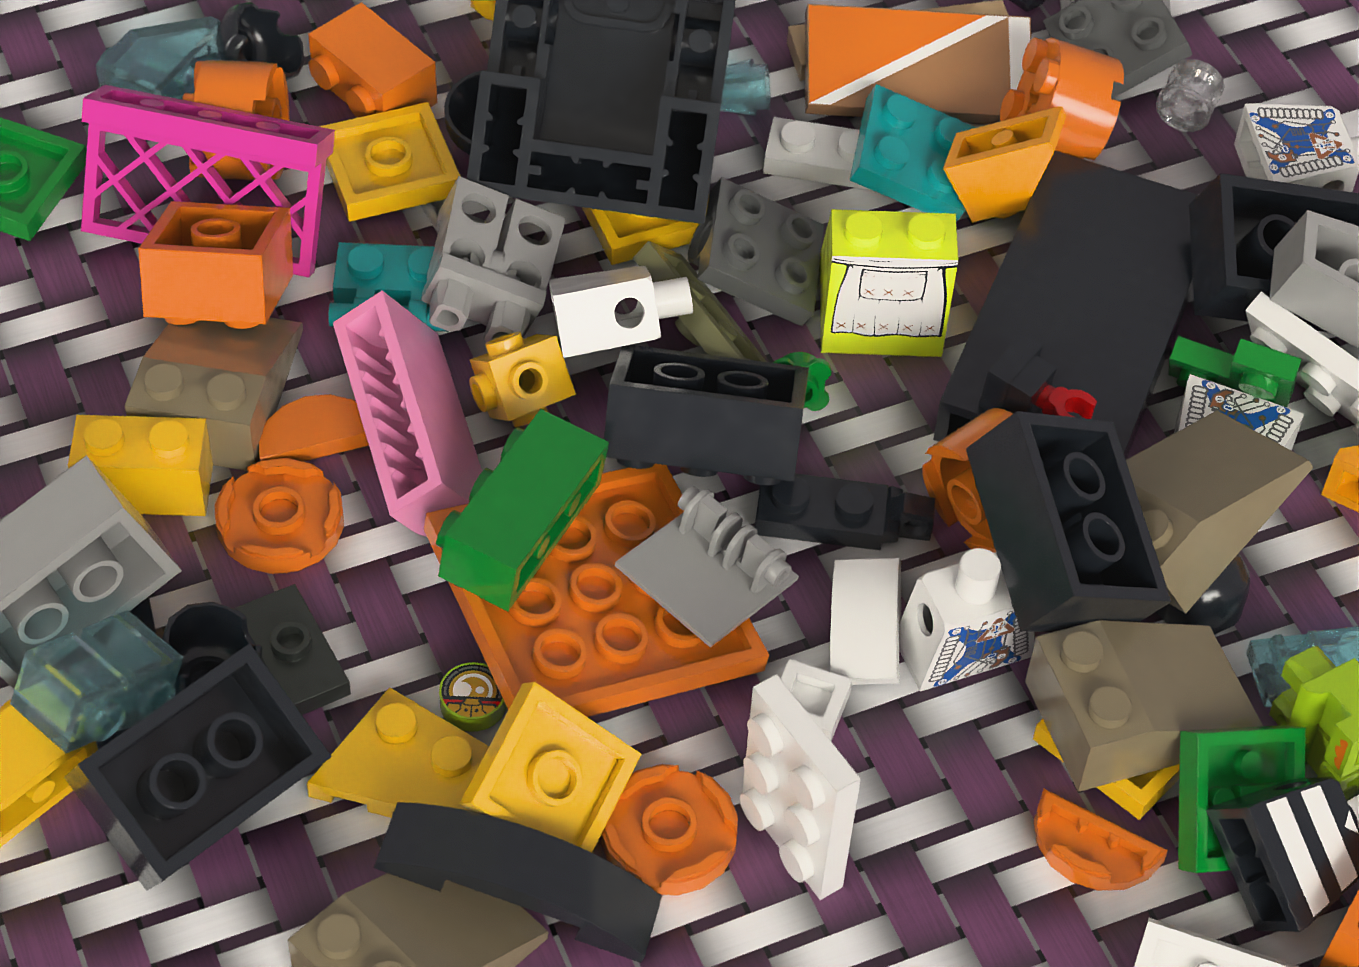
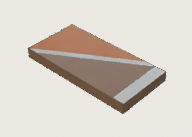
[805,4,1031,124]

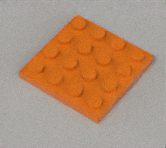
[423,464,769,717]

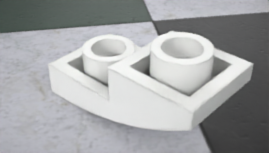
[830,558,901,685]

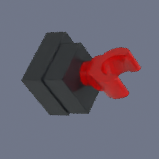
[978,332,1097,419]

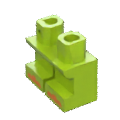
[1269,646,1359,791]

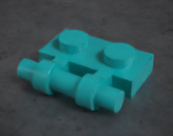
[329,242,449,332]

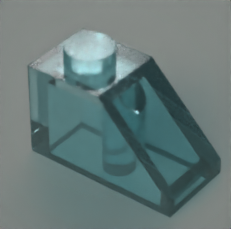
[96,16,222,100]

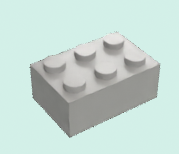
[0,455,182,695]

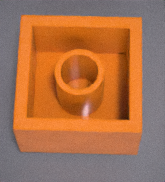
[138,201,293,329]

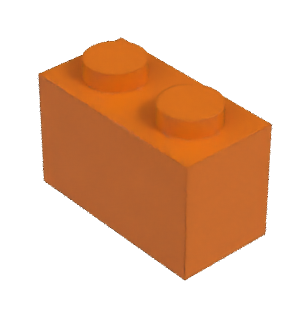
[308,2,437,118]

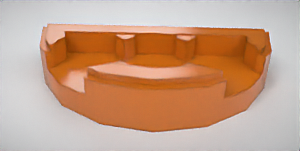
[259,394,369,461]
[1034,788,1168,891]

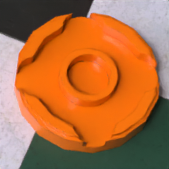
[215,458,344,574]
[600,764,738,896]

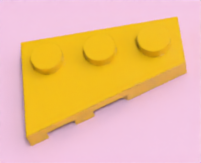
[307,687,489,818]

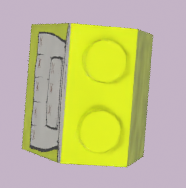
[819,209,958,357]

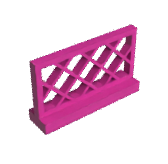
[81,85,335,278]

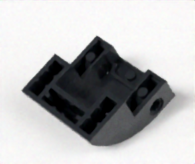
[467,0,736,224]

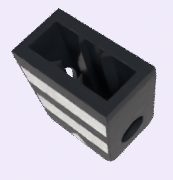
[1206,777,1359,932]

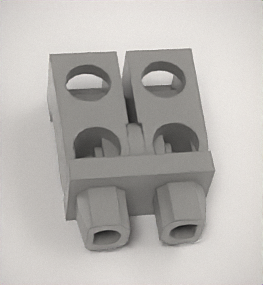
[421,176,566,342]

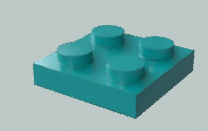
[849,84,976,222]

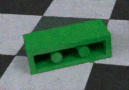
[436,409,609,611]

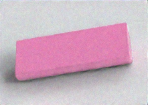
[333,291,482,537]

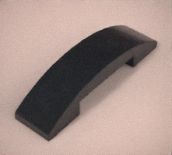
[374,802,662,963]

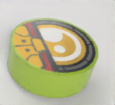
[439,662,506,732]

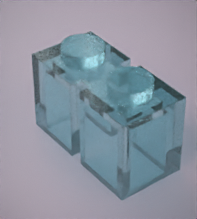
[10,610,184,753]

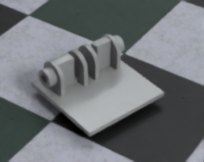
[615,486,799,648]

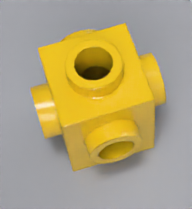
[469,332,576,427]

